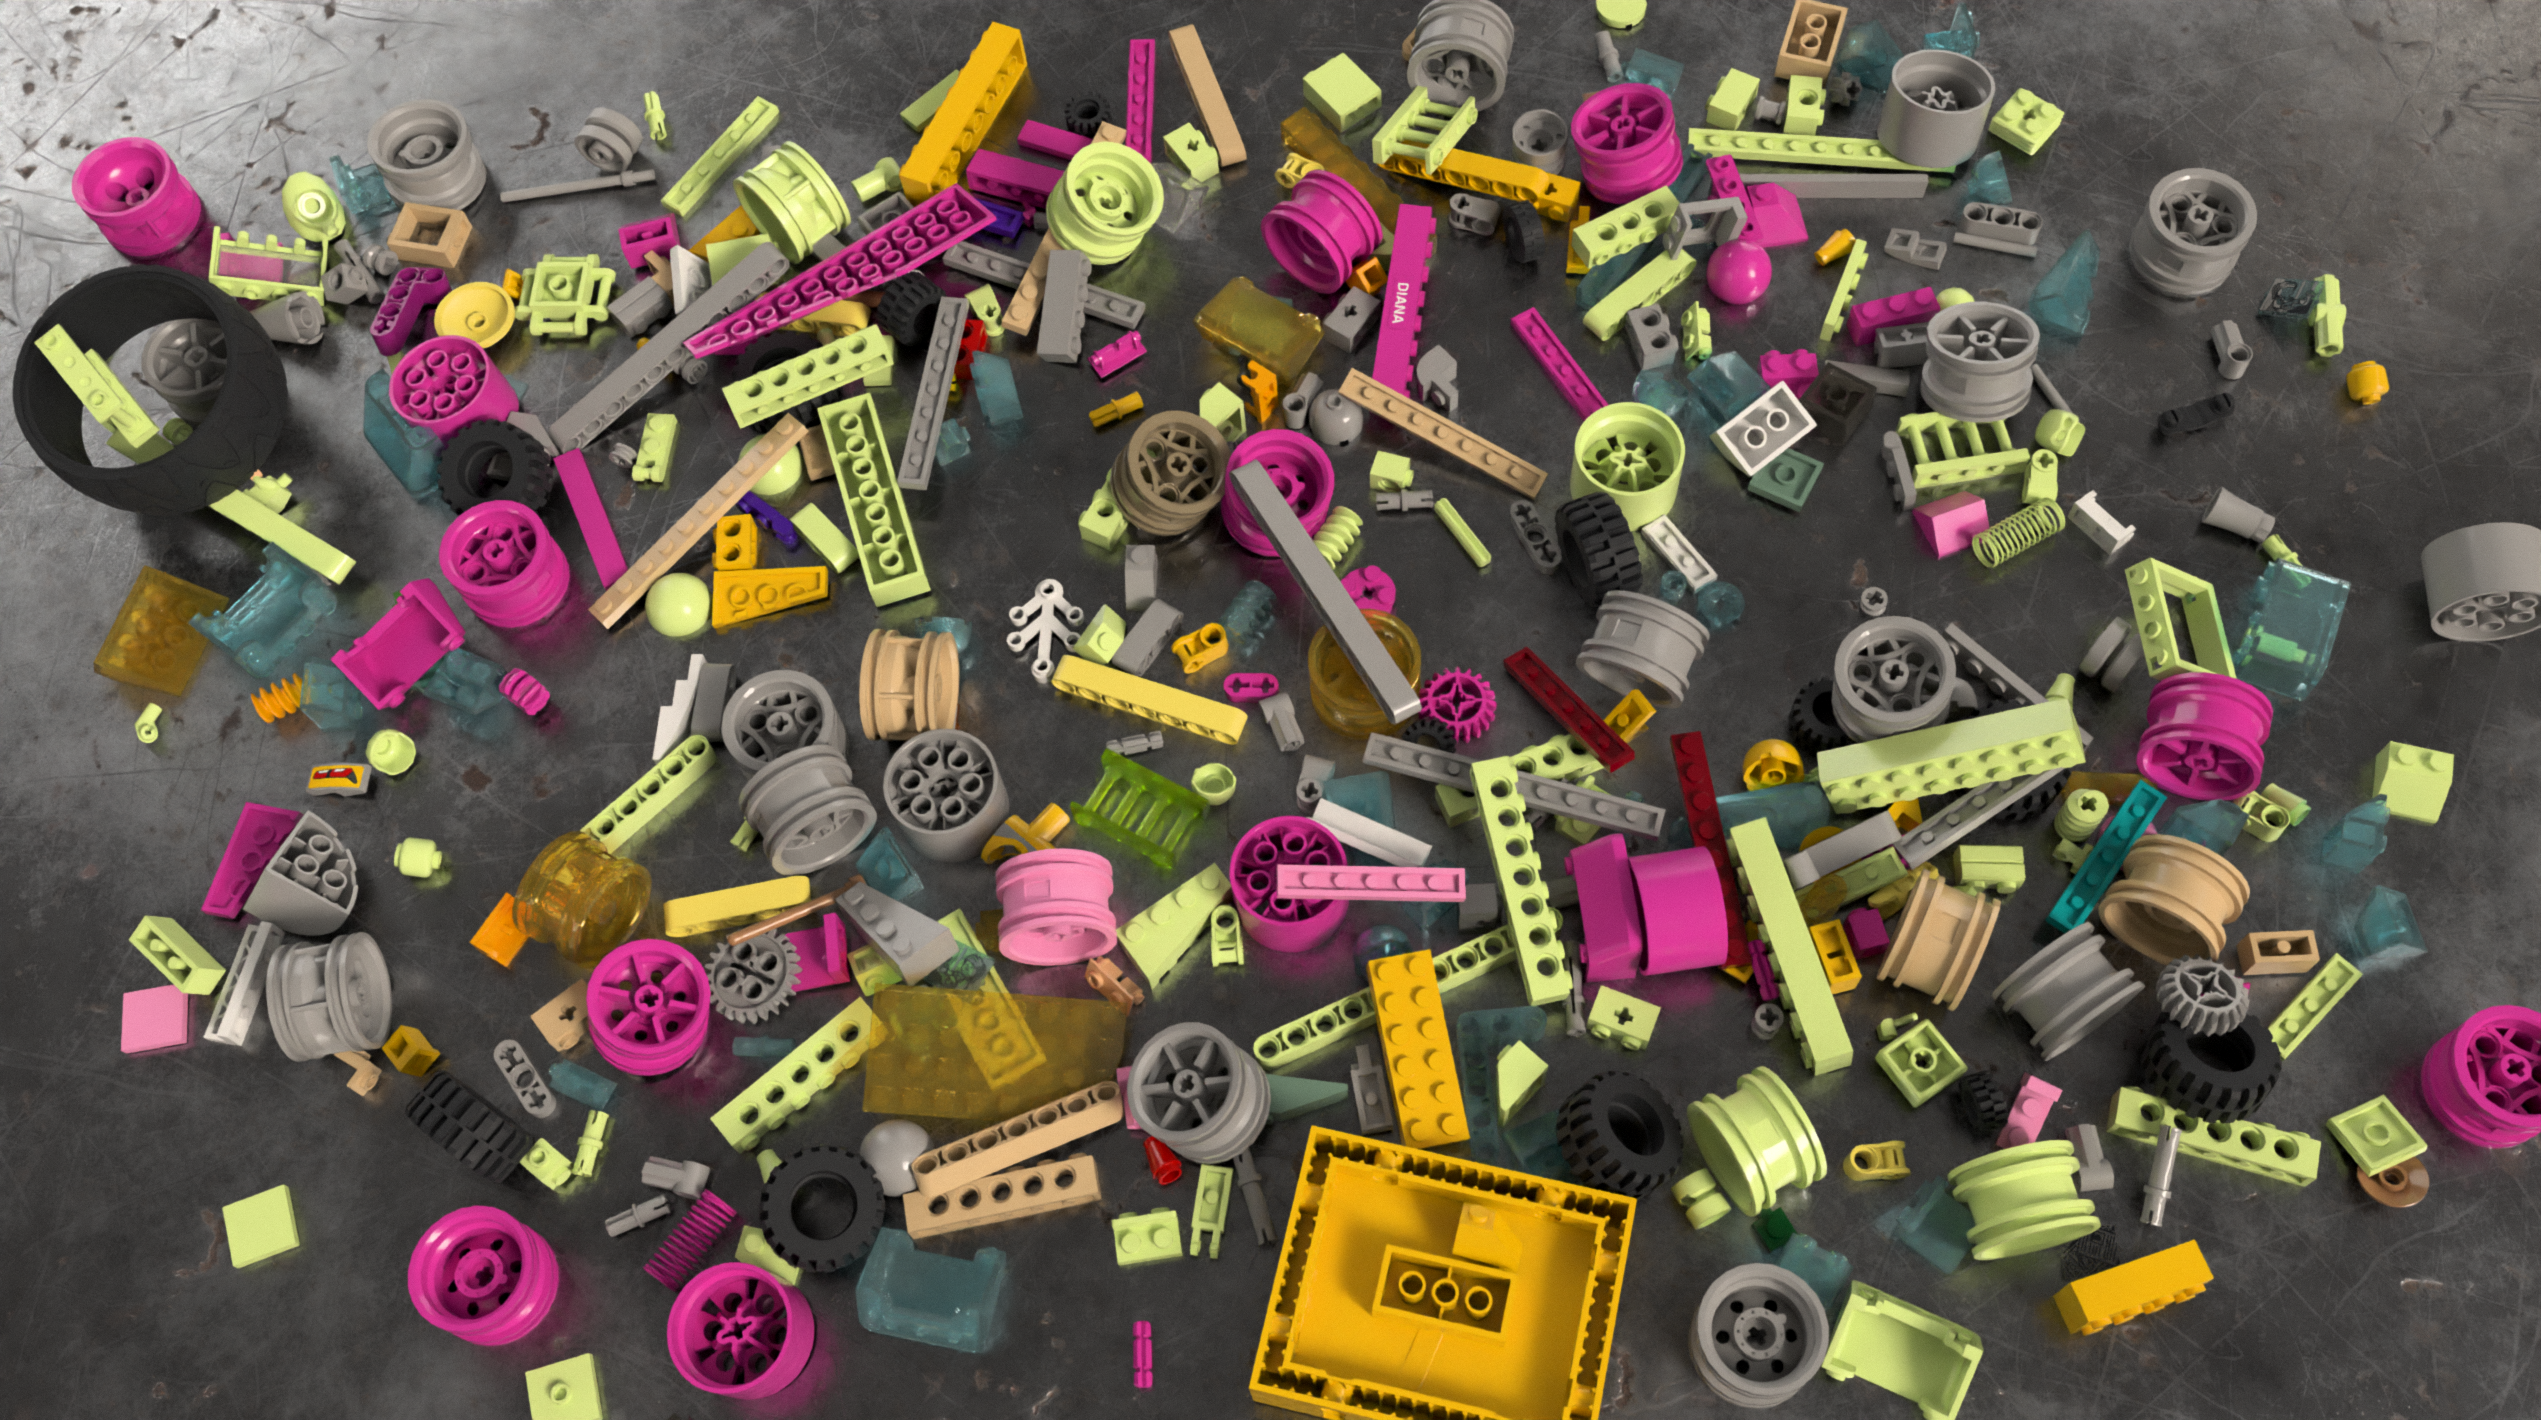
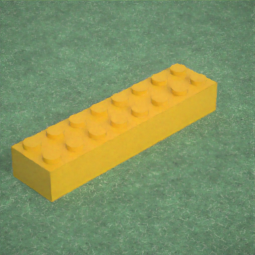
[899,22,1027,207]

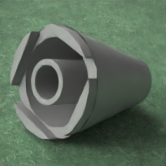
[249,291,325,345]

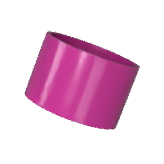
[389,335,519,456]
[1230,816,1349,952]
[1628,846,1728,976]
[667,1262,814,1400]

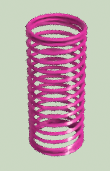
[643,1189,737,1292]

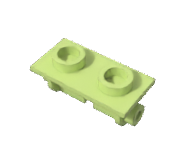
[1681,301,1712,361]

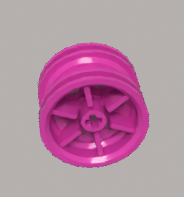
[1571,83,1683,204]
[1261,170,1383,294]
[1221,429,1334,557]
[2136,672,2273,801]
[586,939,711,1076]
[408,1206,559,1346]

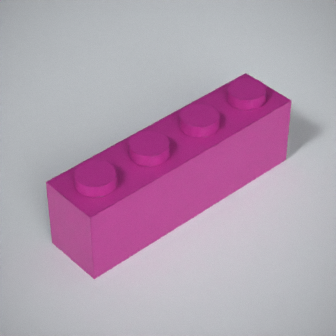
[966,148,1065,209]

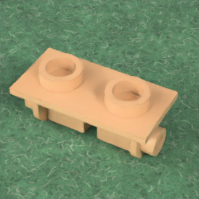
[1084,956,1145,1017]

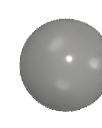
[859,1119,935,1197]

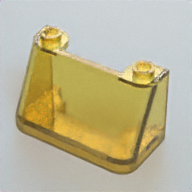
[1192,276,1325,387]

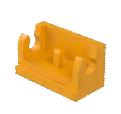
[1241,360,1279,424]
[469,893,542,967]

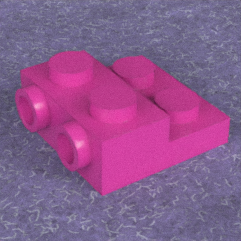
[1757,349,1820,413]

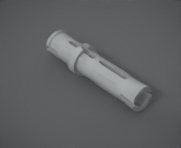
[334,239,385,304]
[1562,941,1587,1036]
[2139,1124,2182,1227]
[1233,1147,1279,1247]

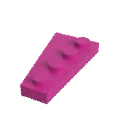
[201,802,304,919]

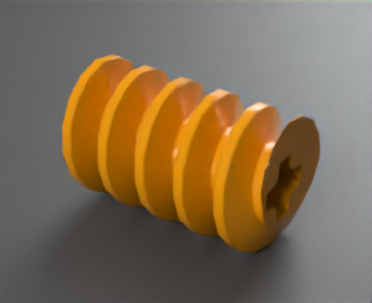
[251,668,320,723]

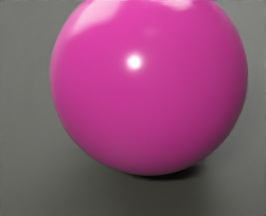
[1706,239,1772,304]

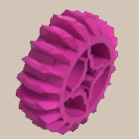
[1418,666,1497,743]

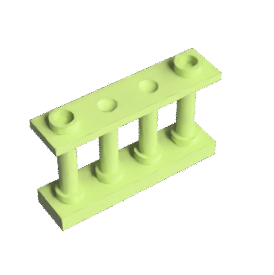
[1372,86,1478,175]
[34,324,160,448]
[1895,412,2030,489]

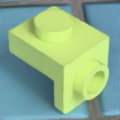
[520,1138,574,1190]

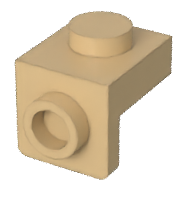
[334,1051,382,1096]

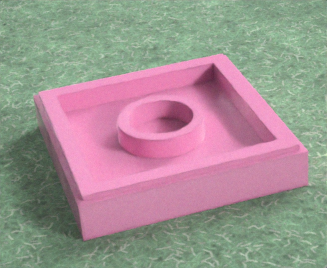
[121,984,188,1054]

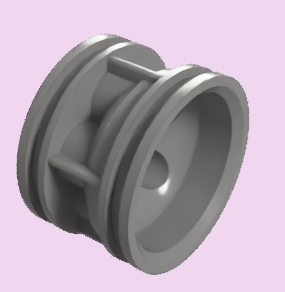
[266,932,392,1062]

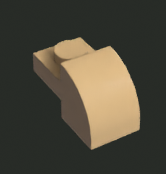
[644,250,675,307]

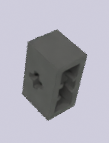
[1456,883,1503,935]

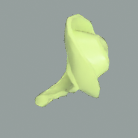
[282,171,346,242]

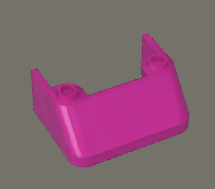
[1564,833,1643,983]

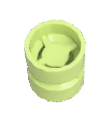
[1671,1168,1732,1230]

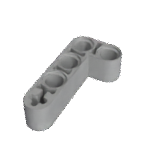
[1782,810,1902,890]

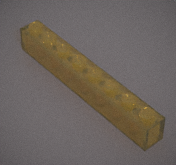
[1280,107,1437,259]

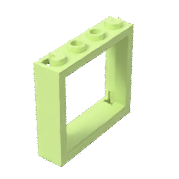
[2125,557,2237,681]

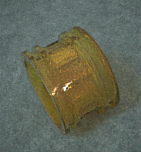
[512,830,652,969]

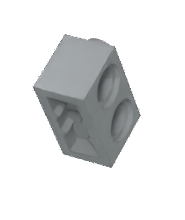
[1625,303,1679,371]

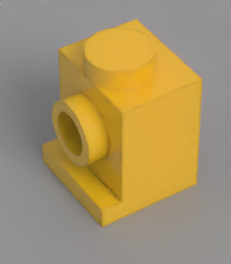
[382,1025,441,1077]

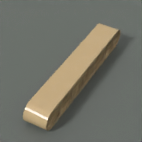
[1168,24,1247,167]
[911,1081,1125,1197]

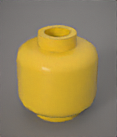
[2346,361,2389,405]

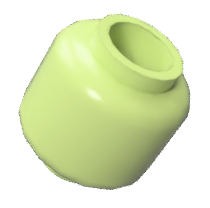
[394,837,442,878]

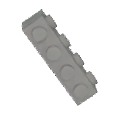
[1037,250,1092,363]

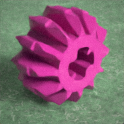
[498,668,550,715]

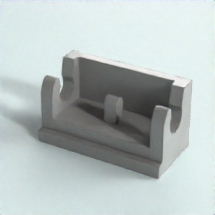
[1874,322,1929,369]

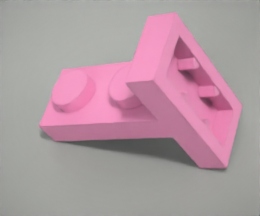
[1995,1072,2063,1149]

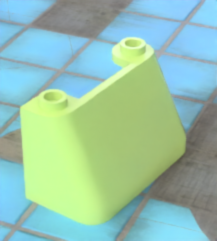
[1821,1280,1984,1420]

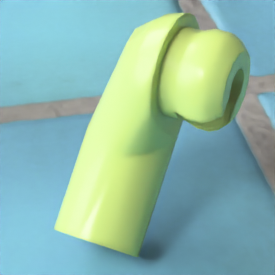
[134,703,163,743]

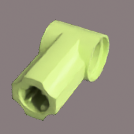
[851,157,903,202]

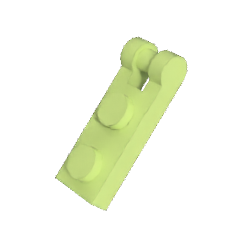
[632,413,677,482]

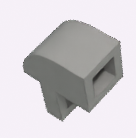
[1417,344,1458,413]

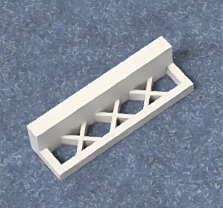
[1306,798,1432,868]
[203,921,285,1046]

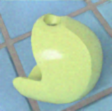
[2035,409,2085,457]

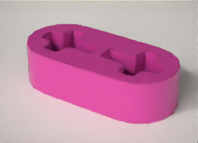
[1223,673,1279,703]

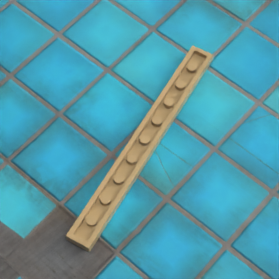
[1002,121,1126,336]
[588,413,808,629]

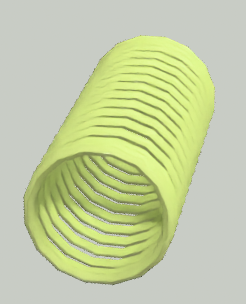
[1972,497,2065,568]

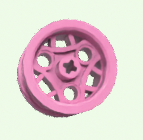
[996,848,1117,966]

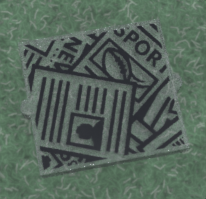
[2057,1224,2123,1280]

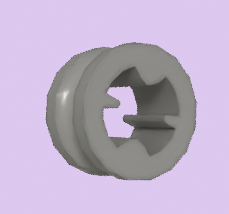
[609,443,637,468]
[1860,587,1888,616]

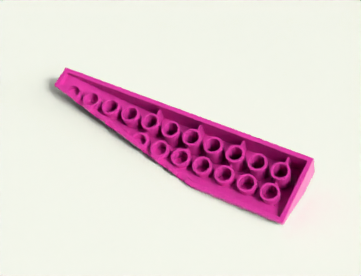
[683,183,997,359]

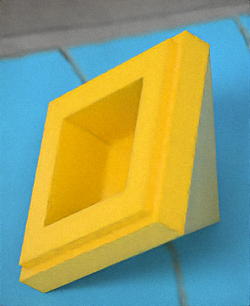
[502,268,523,301]

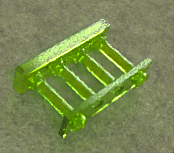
[1069,748,1211,870]

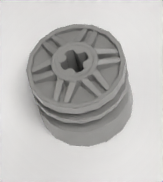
[1512,109,1568,175]

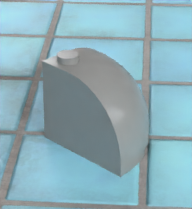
[243,810,358,936]

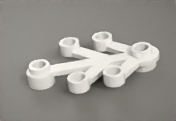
[1007,579,1084,683]

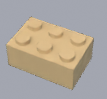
[1774,0,1848,88]

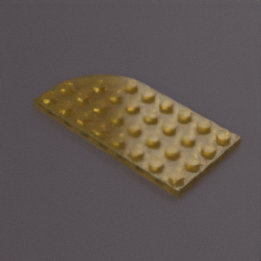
[862,983,1127,1121]

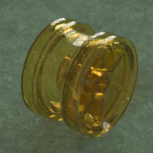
[1308,608,1421,741]

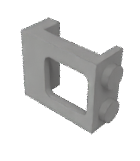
[1663,197,1748,260]

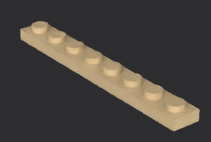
[1338,368,1548,500]

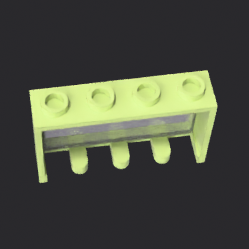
[209,226,328,306]

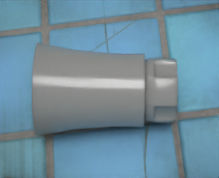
[2201,486,2275,543]

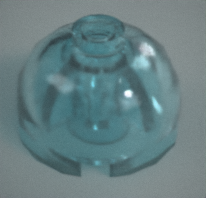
[1966,151,2012,206]
[1631,369,1689,418]
[915,617,972,655]
[1352,924,1414,982]

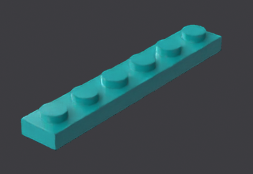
[2045,780,2167,934]

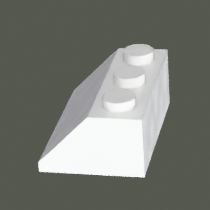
[1709,381,1817,477]

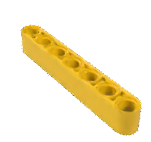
[1376,139,1549,204]

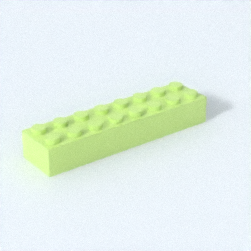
[817,392,931,607]
[1817,697,2086,814]
[1726,817,1853,1076]

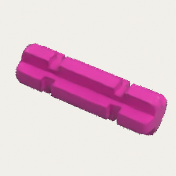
[1748,939,1780,1001]
[1133,1321,1152,1388]

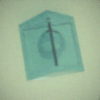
[855,827,925,903]

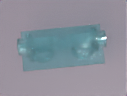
[549,1059,617,1111]

